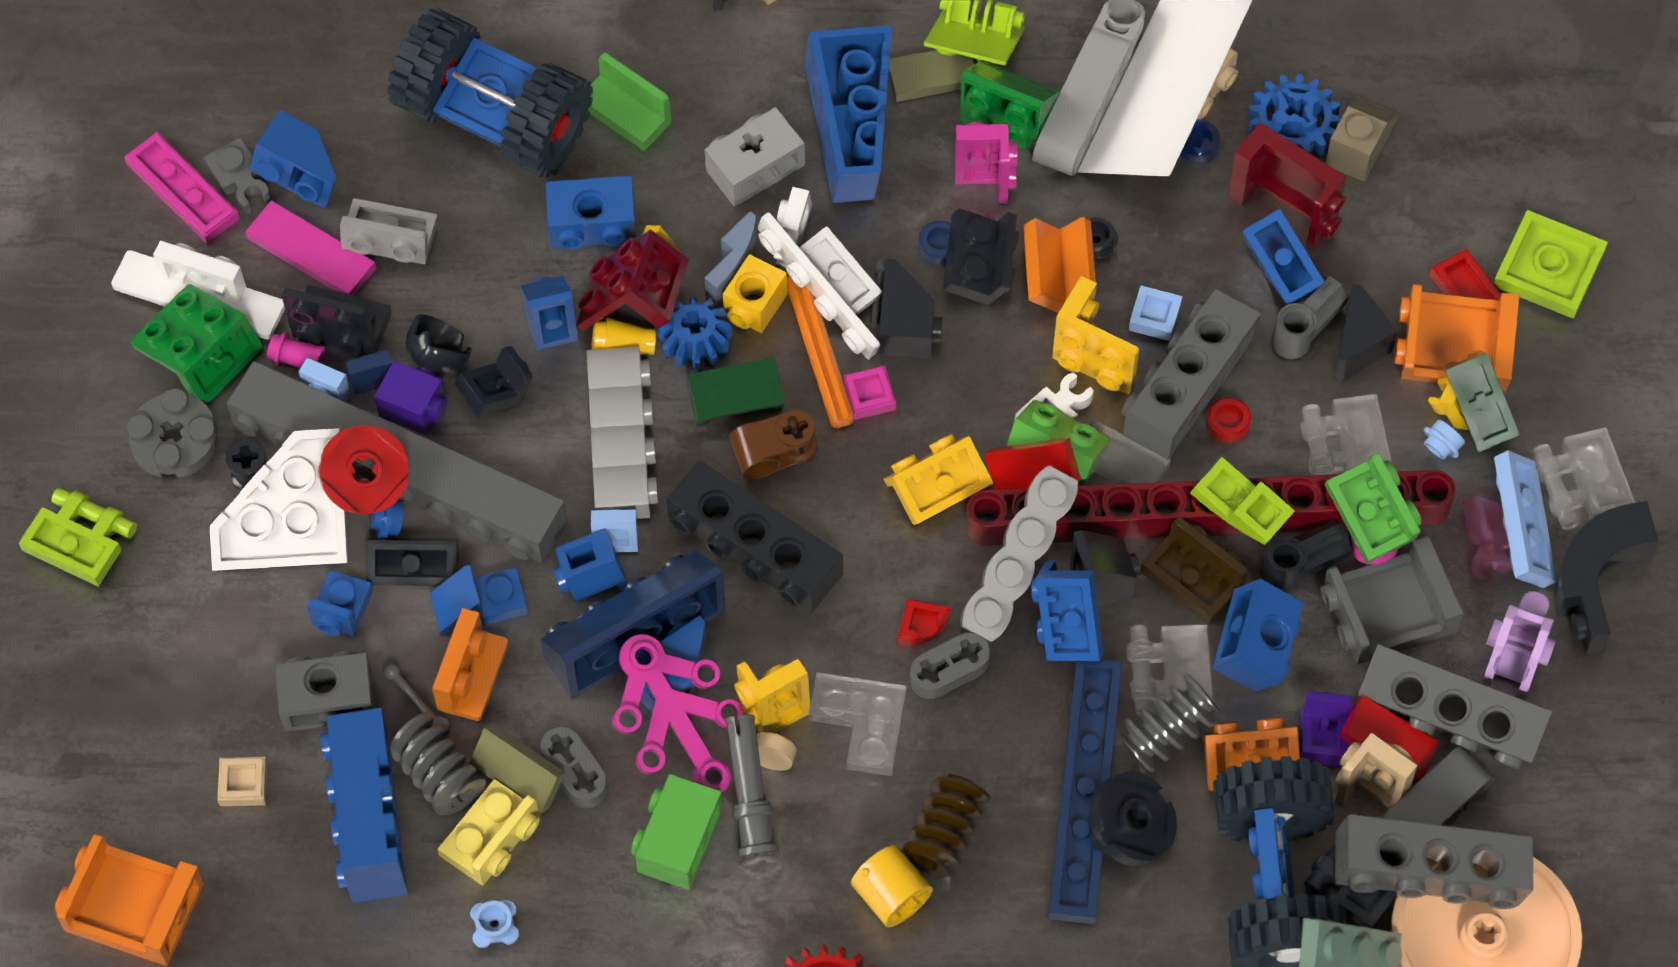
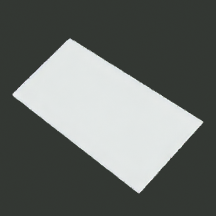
[1077,0,1252,176]

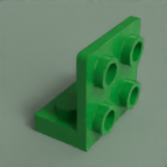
[130,284,264,405]

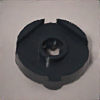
[1089,771,1177,866]

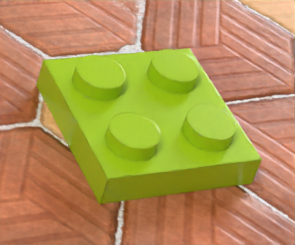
[1493,210,1608,319]

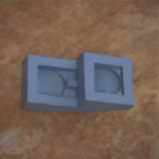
[704,211,758,309]

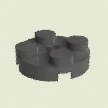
[126,388,217,478]

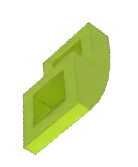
[1190,457,1294,545]

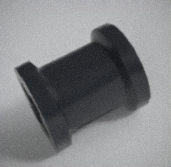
[225,439,266,490]

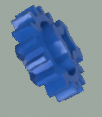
[1247,74,1342,156]

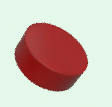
[1206,397,1252,443]

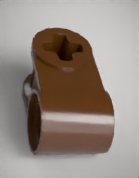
[729,409,817,480]

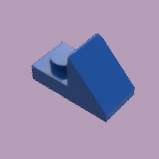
[430,565,528,636]

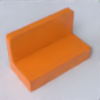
[1023,217,1096,313]

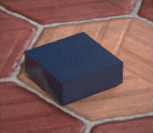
[346,350,392,395]

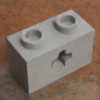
[705,107,805,207]

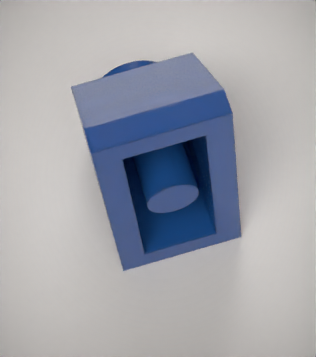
[1242,209,1325,305]
[521,275,578,351]

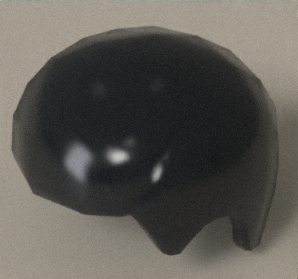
[405,314,472,375]

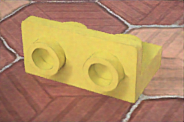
[437,779,540,886]

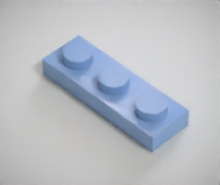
[1494,450,1557,588]

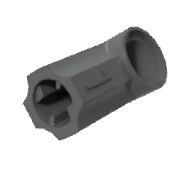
[1271,276,1349,359]

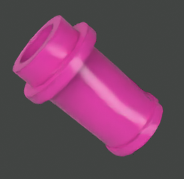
[267,332,326,368]

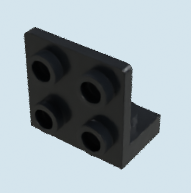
[282,285,392,356]

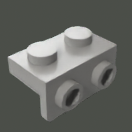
[340,198,438,265]

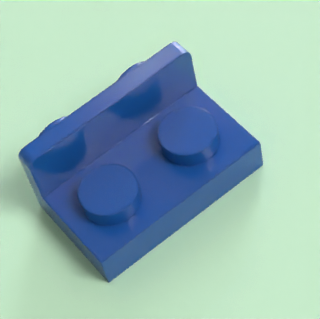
[1032,560,1104,661]

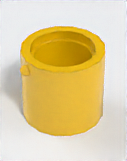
[851,845,933,928]

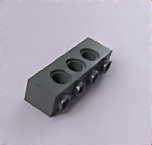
[1121,289,1261,460]
[1358,644,1552,770]
[1335,814,1533,909]

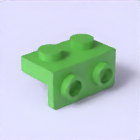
[1006,400,1110,486]
[1325,453,1422,564]

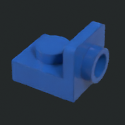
[307,570,373,637]

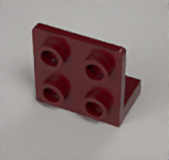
[576,229,689,331]

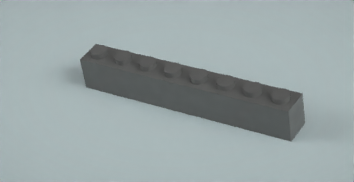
[227,361,567,563]

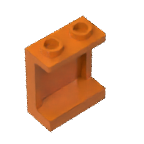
[1394,284,1519,391]
[55,833,204,966]

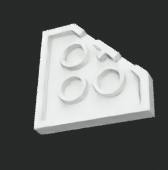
[210,428,349,571]

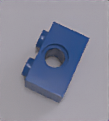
[545,176,636,250]
[1212,579,1303,692]

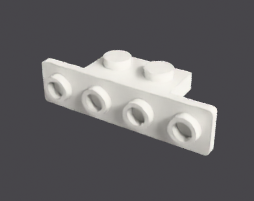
[758,212,882,360]
[111,241,285,340]

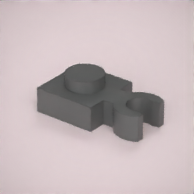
[203,137,271,215]

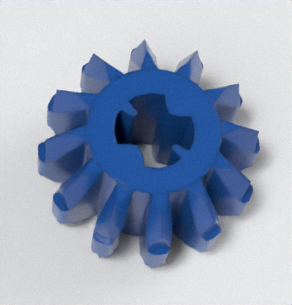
[658,294,732,372]

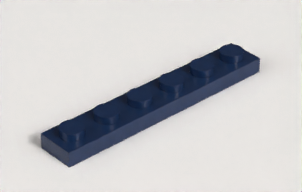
[1048,659,1122,924]

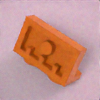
[432,608,509,721]
[1200,717,1300,791]

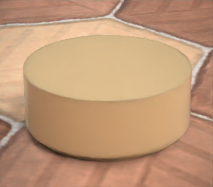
[756,732,797,771]

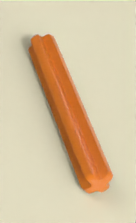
[787,276,854,429]

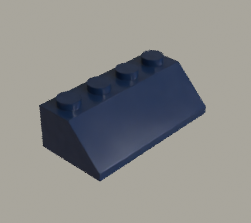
[540,550,726,699]

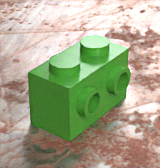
[631,774,723,890]

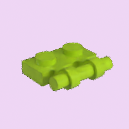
[19,487,137,587]

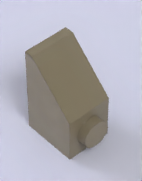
[1326,96,1400,182]

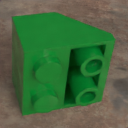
[960,60,1060,152]

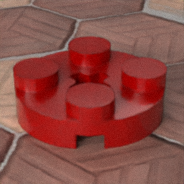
[317,425,409,515]

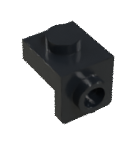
[455,346,533,417]

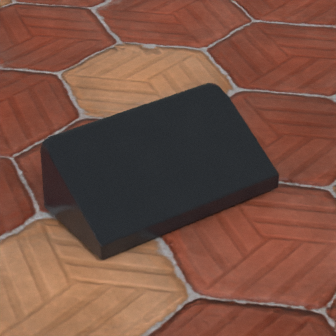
[366,537,459,586]

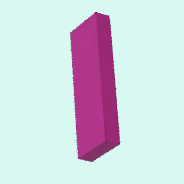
[124,132,240,244]
[245,201,376,296]

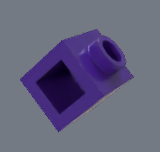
[374,361,448,435]

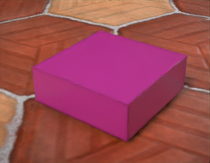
[842,365,896,420]

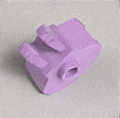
[1483,591,1556,696]

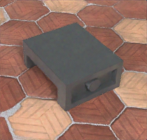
[1320,536,1463,664]

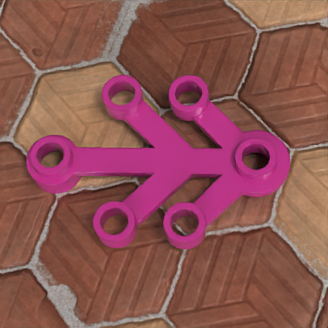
[612,635,743,792]

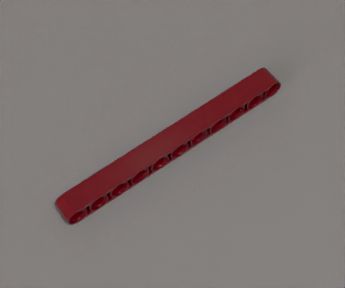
[966,470,1456,546]

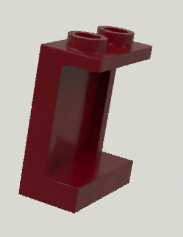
[1228,123,1346,249]

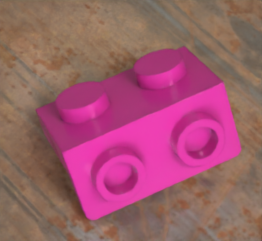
[955,122,1018,204]

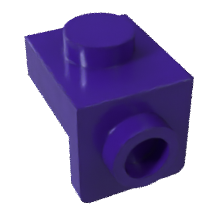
[1299,692,1352,767]

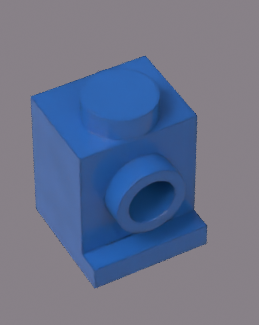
[553,528,628,601]

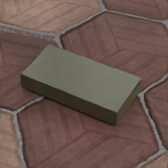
[888,50,975,102]
[469,723,565,814]

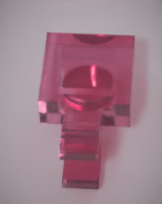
[1463,495,1510,582]

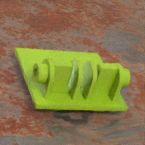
[924,0,1025,65]

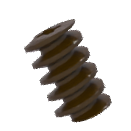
[902,774,990,878]

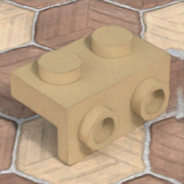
[1335,733,1417,809]

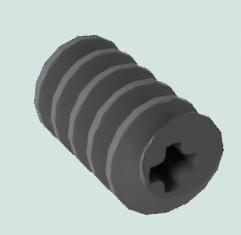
[1120,673,1222,773]
[389,712,486,816]

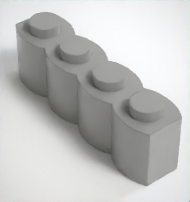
[587,347,658,519]
[961,466,1078,642]

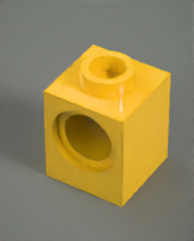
[723,254,788,334]

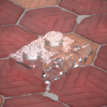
[1300,394,1392,475]
[1533,427,1636,530]
[1126,625,1213,716]

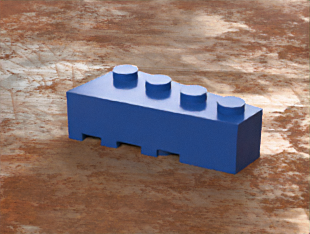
[804,25,893,203]
[321,708,408,903]

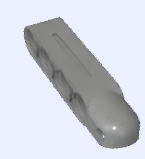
[1032,0,1145,176]

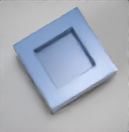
[1128,286,1183,341]
[299,358,351,402]
[591,509,638,552]

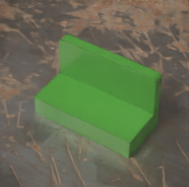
[587,52,671,151]

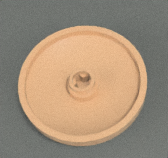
[1390,857,1582,967]

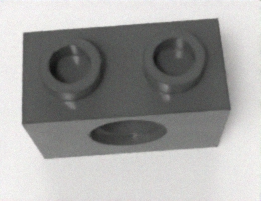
[275,651,375,732]

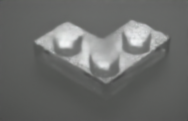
[809,672,907,776]

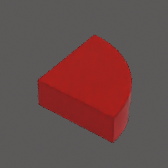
[897,598,951,646]

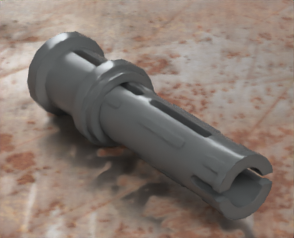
[725,714,779,858]

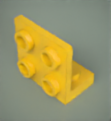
[1052,276,1139,395]

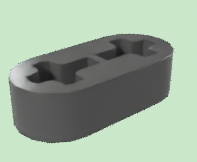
[910,633,990,699]
[540,727,608,808]

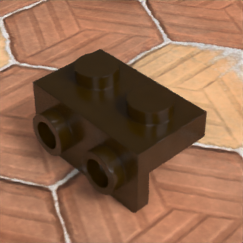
[1141,517,1248,626]

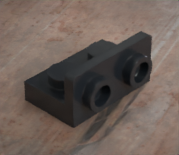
[943,208,1019,305]

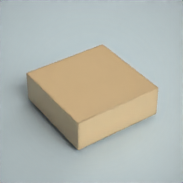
[218,757,268,806]

